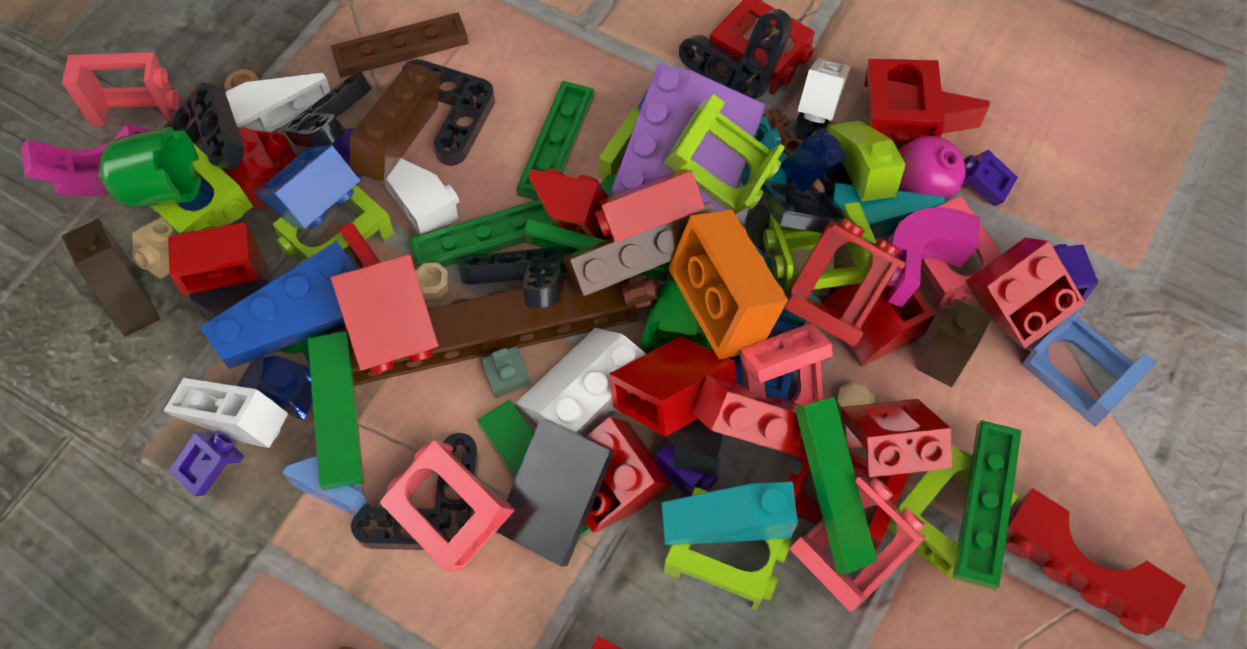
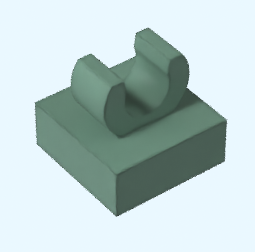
[481,346,531,398]

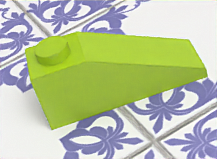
[826,120,906,202]

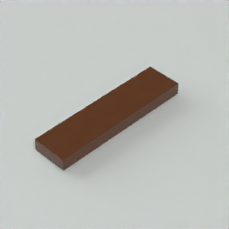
[331,12,469,78]

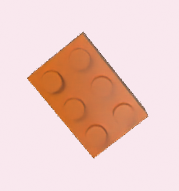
[668,209,788,360]

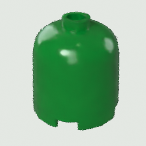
[99,127,201,208]
[640,277,715,354]

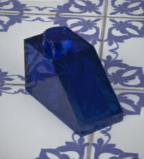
[780,128,848,193]
[237,355,313,420]

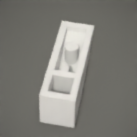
[798,58,851,123]
[225,73,331,132]
[380,158,459,235]
[164,378,289,448]

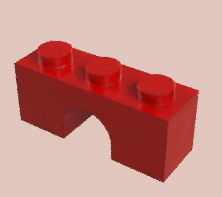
[691,375,808,459]

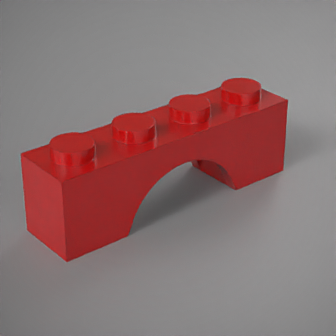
[1006,488,1186,636]

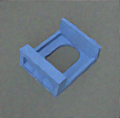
[1022,305,1157,427]

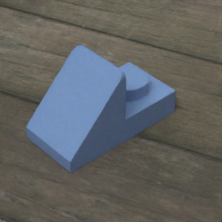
[283,456,369,516]

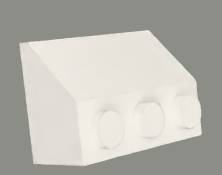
[515,328,646,437]

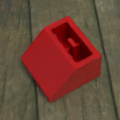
[206,127,296,210]
[528,169,611,240]
[168,222,267,295]
[965,237,1086,349]
[822,283,936,367]
[586,417,672,533]

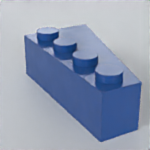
[199,241,357,369]

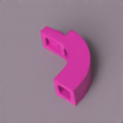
[21,123,152,196]
[887,207,980,307]

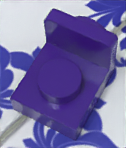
[962,149,1018,206]
[168,431,244,496]
[656,444,720,497]

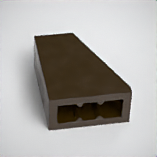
[62,218,160,337]
[917,299,993,387]

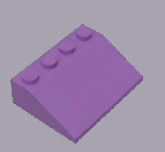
[610,63,765,212]

